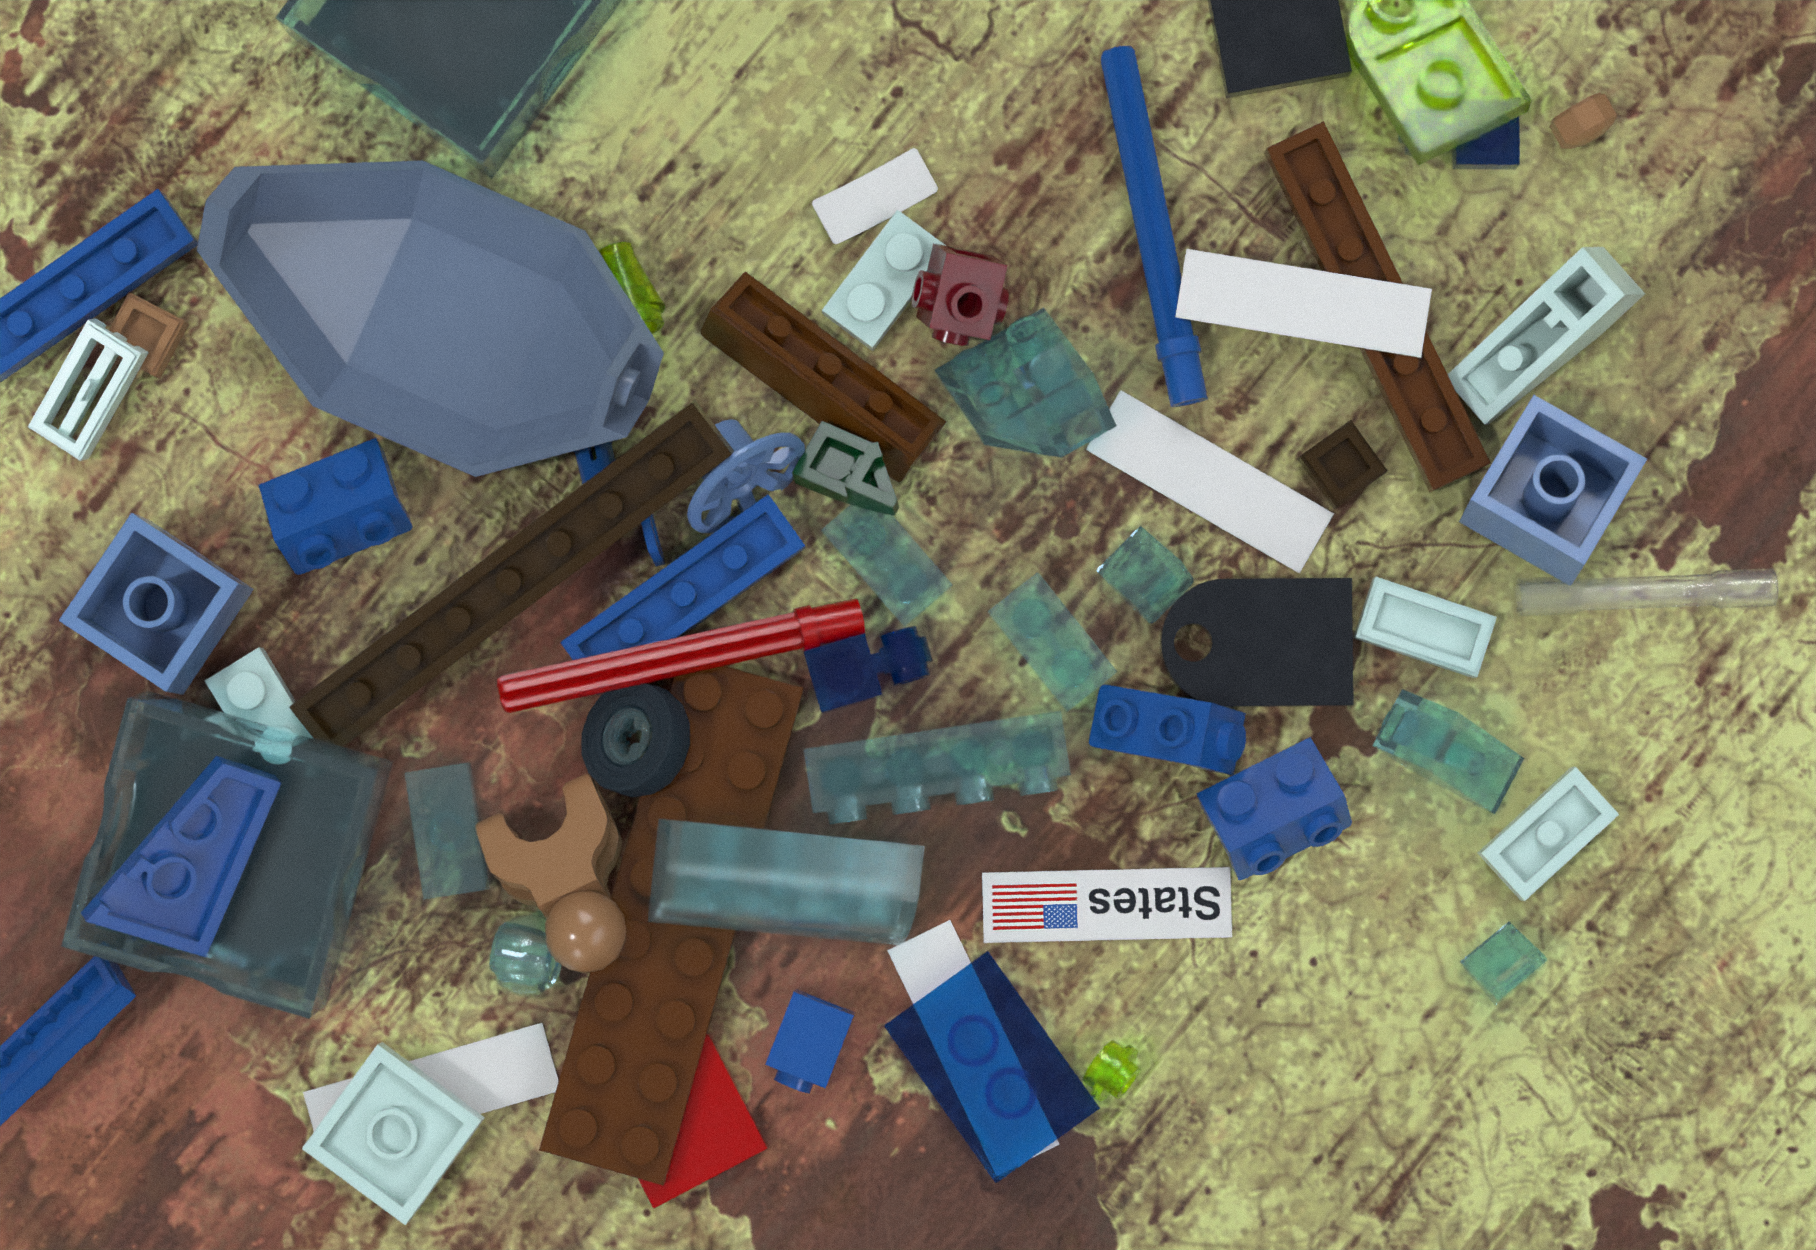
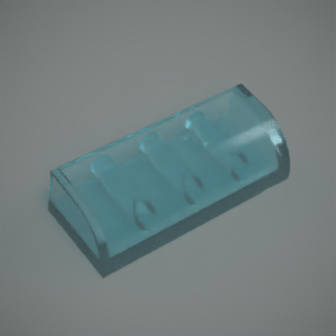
[648,818,924,945]

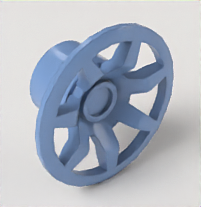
[687,419,805,533]

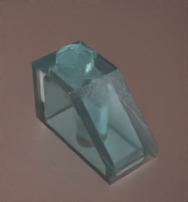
[1372,689,1525,814]

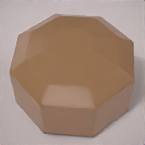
[1549,92,1617,149]

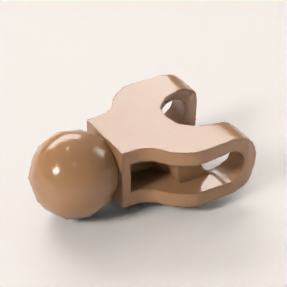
[475,773,626,973]

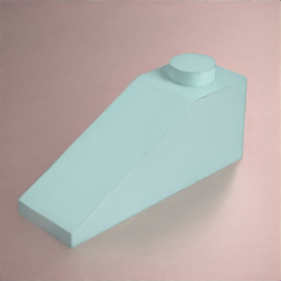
[1448,247,1645,425]

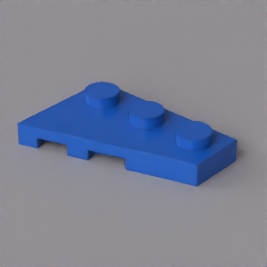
[81,756,282,957]

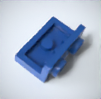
[259,438,413,575]
[1196,737,1352,880]

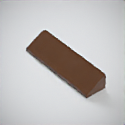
[700,271,947,482]

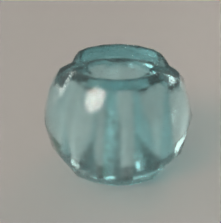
[489,915,562,995]

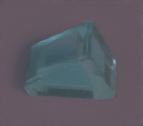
[1096,526,1194,624]

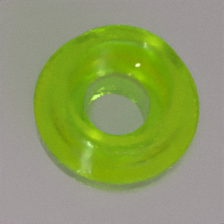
[1082,1040,1141,1102]

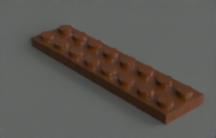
[539,666,804,1185]

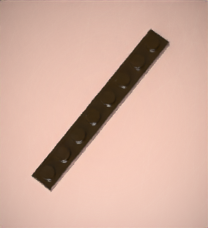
[289,400,734,752]

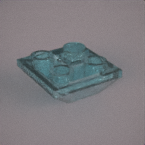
[934,307,1117,458]

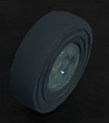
[581,683,690,797]

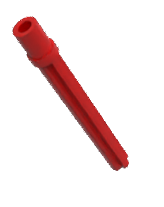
[497,598,865,713]

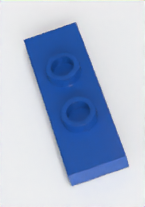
[0,950,136,1126]

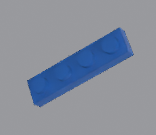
[0,189,198,383]
[560,494,806,695]

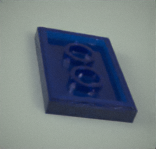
[884,950,1100,1183]

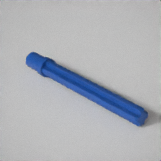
[1101,46,1208,407]

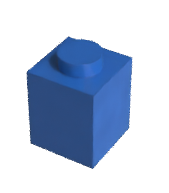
[765,989,855,1094]

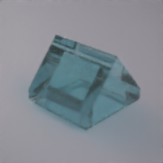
[1460,921,1548,1006]

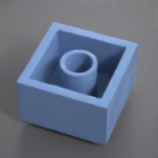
[1459,395,1647,586]
[59,513,254,695]

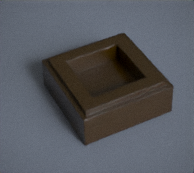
[1297,420,1388,510]

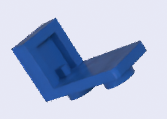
[1089,685,1246,775]

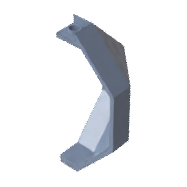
[197,160,664,477]

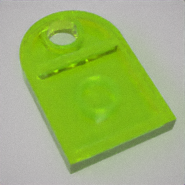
[1346,0,1532,165]

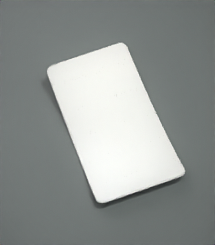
[812,148,938,244]

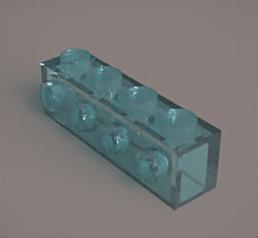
[804,711,1071,824]

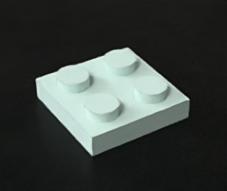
[302,1042,485,1225]

